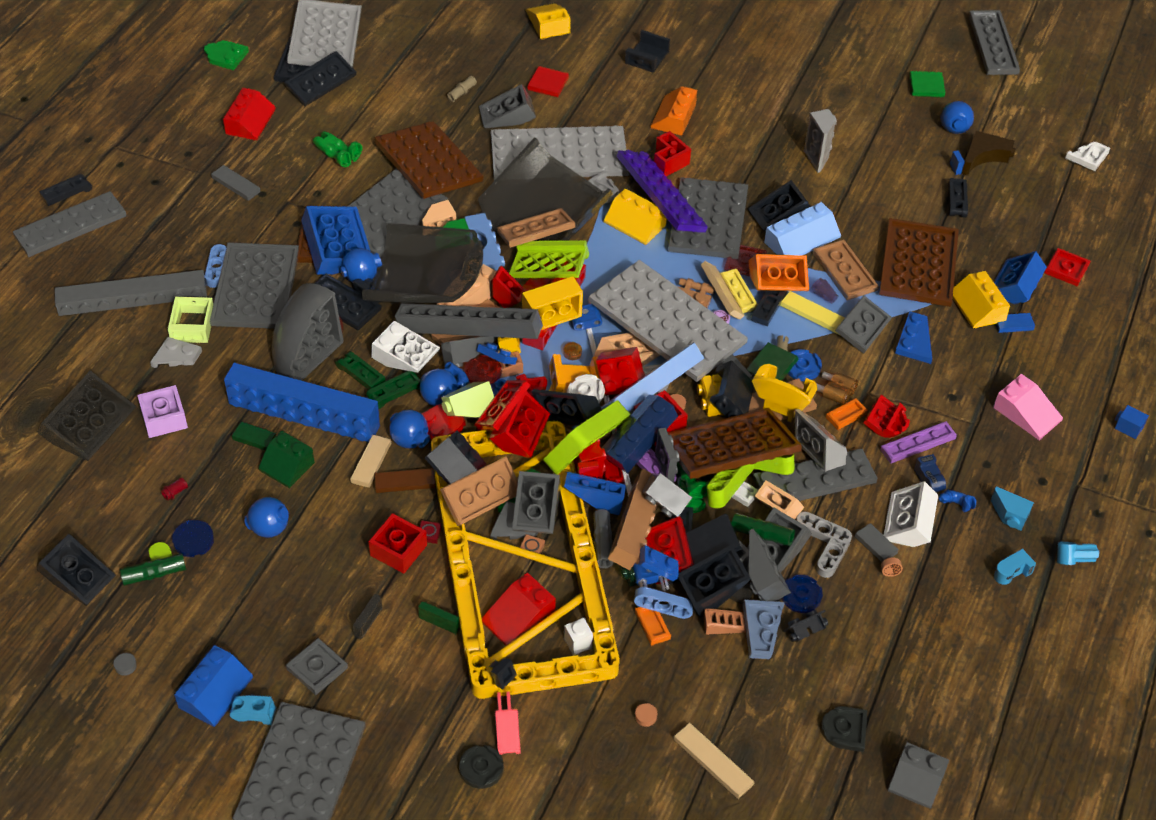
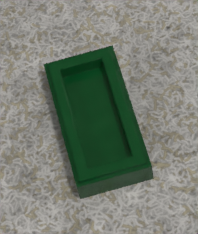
[232,422,276,451]
[418,601,460,634]

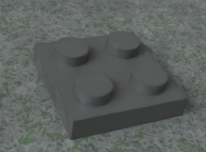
[655,427,679,483]
[286,638,348,695]

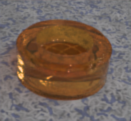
[563,342,582,360]

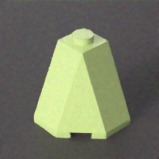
[441,381,494,418]

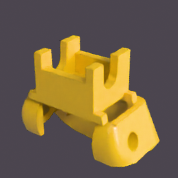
[752,364,817,422]

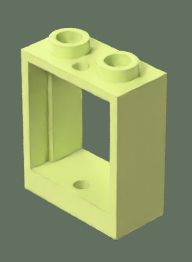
[168,297,213,343]

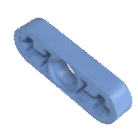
[205,244,226,288]
[634,587,693,619]

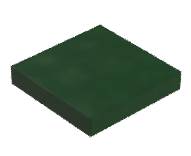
[746,342,799,381]

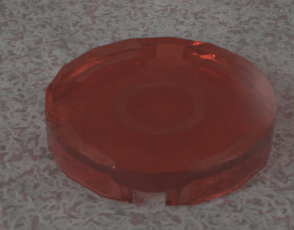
[464,355,502,385]

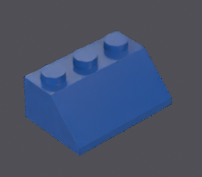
[994,251,1047,304]
[175,645,253,727]

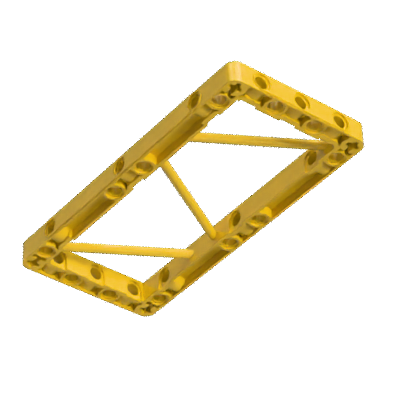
[431,421,619,699]

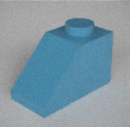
[991,486,1034,531]

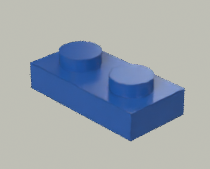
[477,342,517,365]
[640,545,678,581]

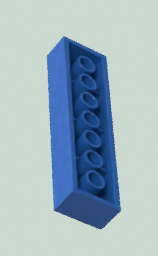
[224,363,380,442]

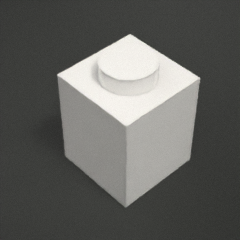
[564,618,593,655]

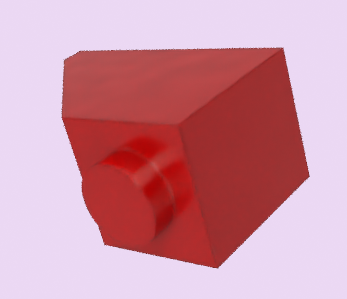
[492,266,526,308]

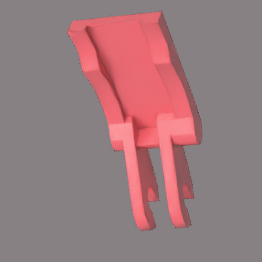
[495,691,520,755]

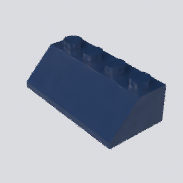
[602,395,678,474]

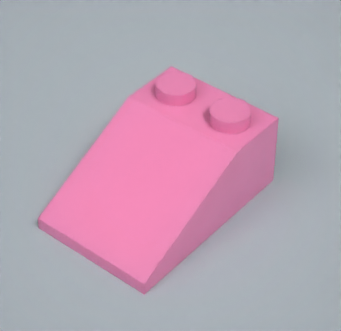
[993,374,1063,440]

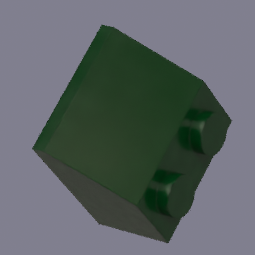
[258,431,315,488]

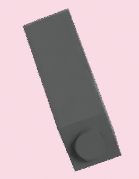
[441,336,498,367]

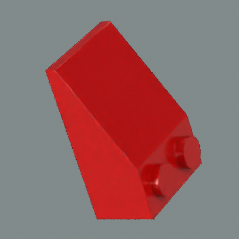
[482,572,556,646]

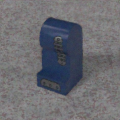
[914,454,946,492]

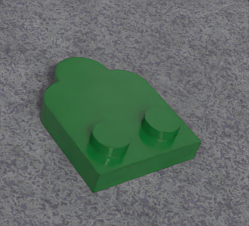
[204,40,249,70]

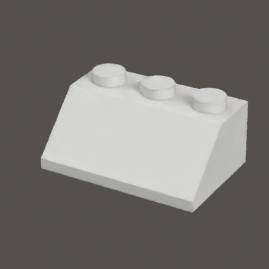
[884,481,938,547]

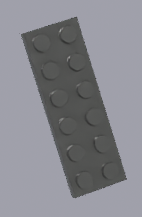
[969,10,1020,75]
[12,191,127,257]
[753,449,878,509]

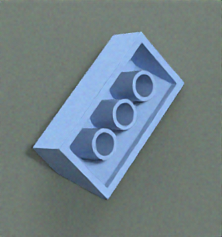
[764,202,841,255]

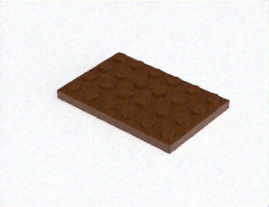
[375,121,483,199]
[879,218,959,307]
[668,408,801,479]

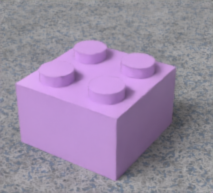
[137,385,188,438]

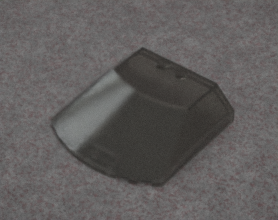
[478,137,613,247]
[362,223,483,305]

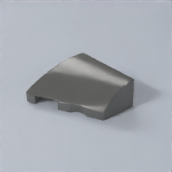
[490,501,538,540]

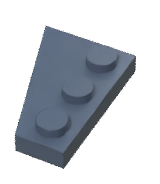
[742,600,785,659]

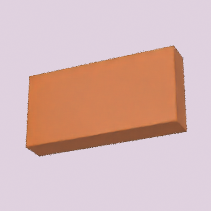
[826,398,868,430]
[635,607,671,646]

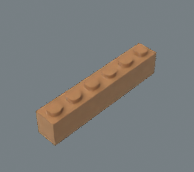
[608,468,658,570]

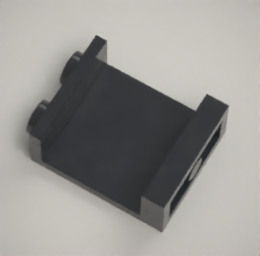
[625,30,670,73]

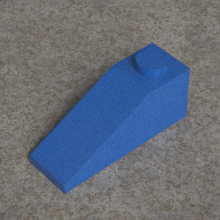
[564,472,626,515]

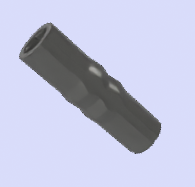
[593,509,613,568]

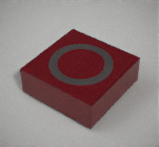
[420,521,441,544]

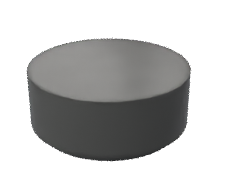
[114,653,137,676]

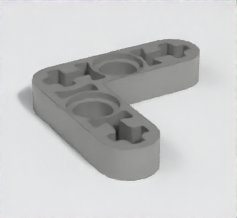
[796,512,852,578]

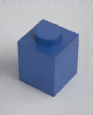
[1115,405,1149,439]

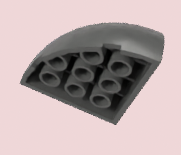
[272,283,344,381]

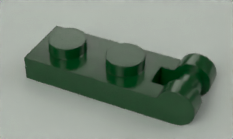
[335,351,385,390]
[366,371,421,409]

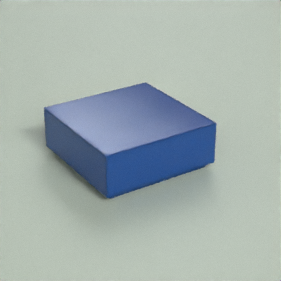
[950,151,965,175]

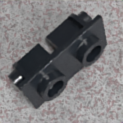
[783,610,828,642]

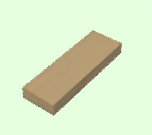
[351,435,391,488]

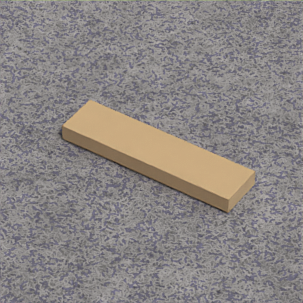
[701,261,745,319]
[674,723,754,799]

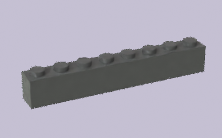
[55,270,207,316]
[395,304,543,339]

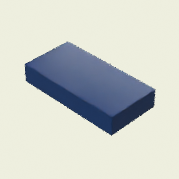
[996,313,1035,333]

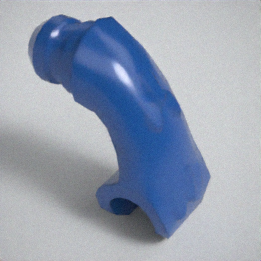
[444,362,469,389]
[939,490,976,512]

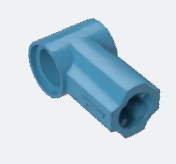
[1057,542,1099,565]

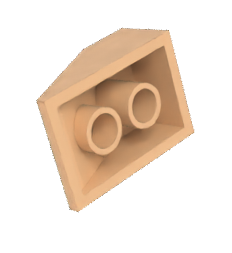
[594,333,660,366]

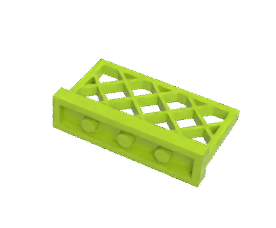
[509,240,589,278]

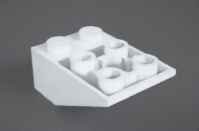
[372,321,440,373]

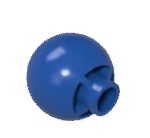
[941,101,974,134]
[340,248,382,283]
[420,369,458,406]
[389,410,431,449]
[245,497,289,538]

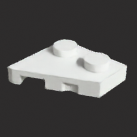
[1066,142,1110,171]

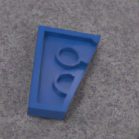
[895,311,932,364]

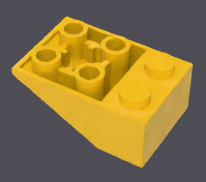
[526,4,570,39]

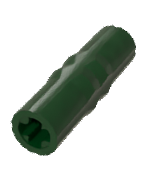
[732,514,795,546]
[120,553,186,586]

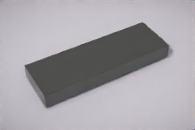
[211,165,261,201]

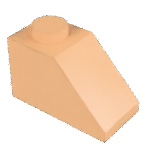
[422,200,456,235]
[755,481,804,520]

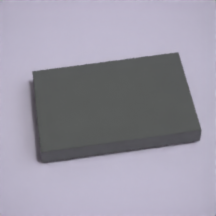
[835,295,892,354]

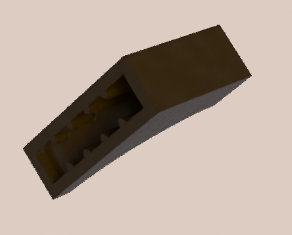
[962,131,1016,176]

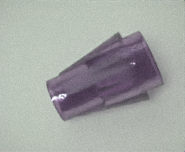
[812,278,838,304]

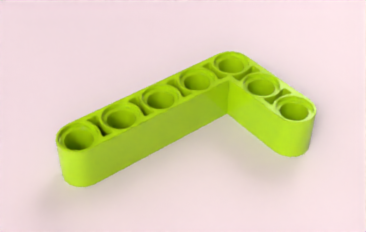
[543,400,631,474]
[707,453,795,508]

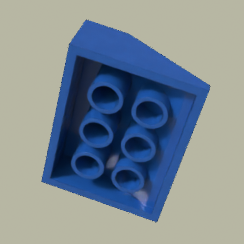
[302,206,371,275]

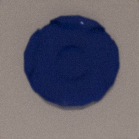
[172,520,214,557]
[781,575,823,613]

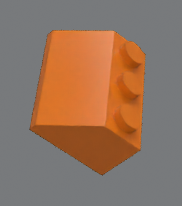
[651,86,697,135]
[749,254,809,291]

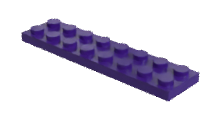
[616,150,708,233]

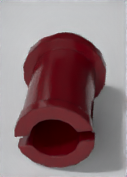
[161,477,188,501]

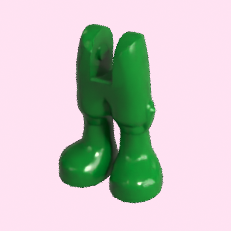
[313,131,363,167]
[676,462,708,513]

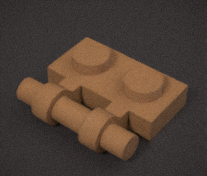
[677,278,715,309]

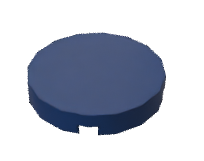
[788,349,822,381]

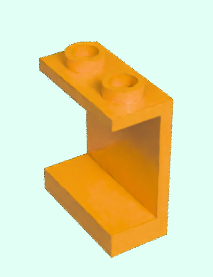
[549,354,601,393]

